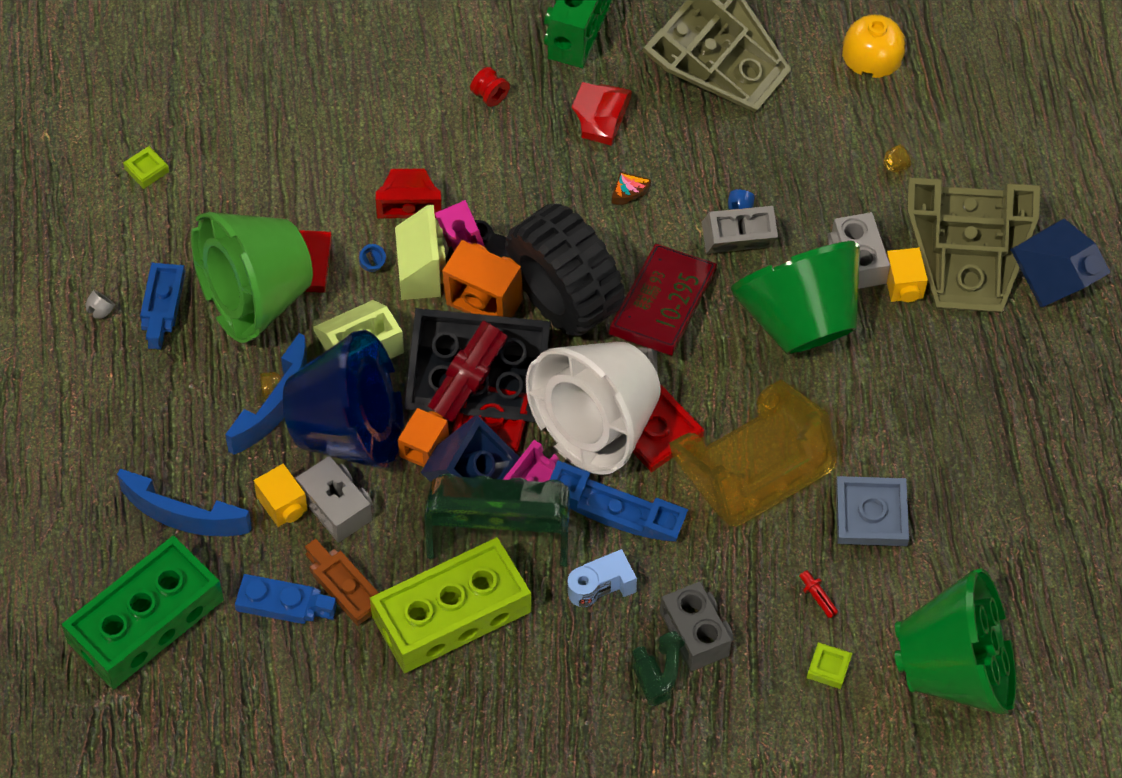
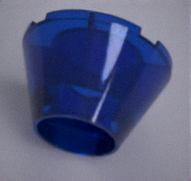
[283,330,404,468]

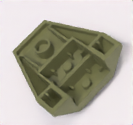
[642,0,791,112]
[907,177,1040,313]

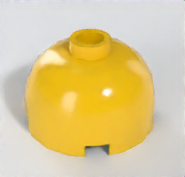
[842,14,905,78]

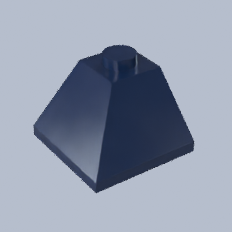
[1010,218,1111,307]
[421,416,520,513]

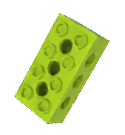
[370,537,531,674]

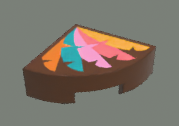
[611,172,651,205]

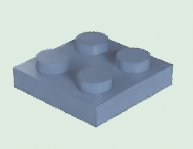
[836,476,909,546]

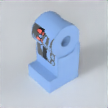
[567,549,637,607]

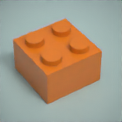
[442,240,523,317]

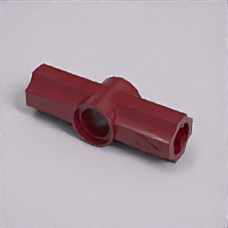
[427,320,508,423]

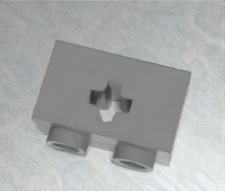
[295,456,373,543]

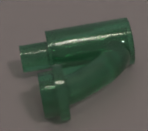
[632,631,685,706]

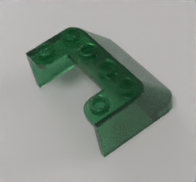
[424,474,571,567]

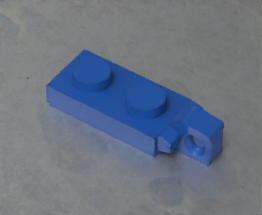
[140,263,186,350]
[235,574,337,624]

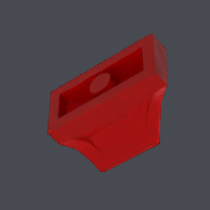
[571,82,632,146]
[375,168,442,219]

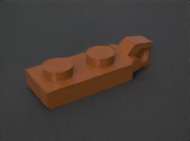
[304,538,379,626]

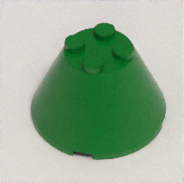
[895,569,1016,715]

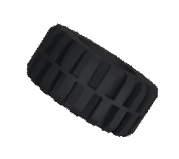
[505,204,625,336]

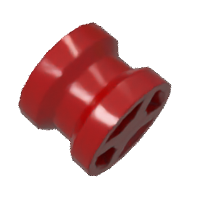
[470,67,510,107]

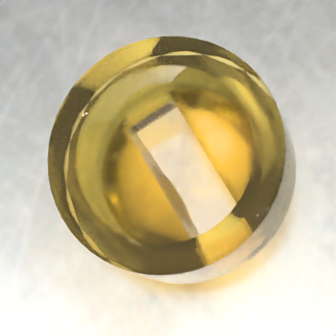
[883,144,911,173]
[260,372,282,400]

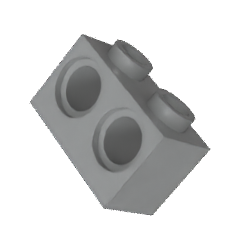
[701,206,778,254]
[828,212,890,289]

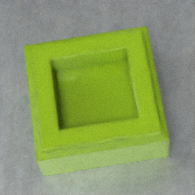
[123,146,169,189]
[807,642,852,689]

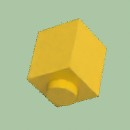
[887,247,928,302]
[253,463,308,527]

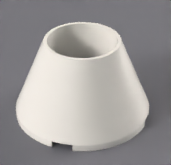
[526,342,661,475]

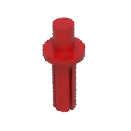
[799,570,838,618]

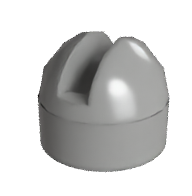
[85,290,115,319]

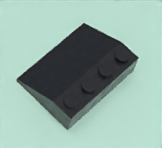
[404,308,552,423]

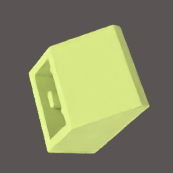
[395,205,446,300]
[313,300,404,380]

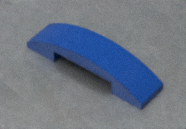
[225,333,307,455]
[545,460,688,541]
[117,469,252,536]

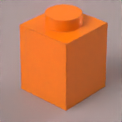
[398,408,449,467]

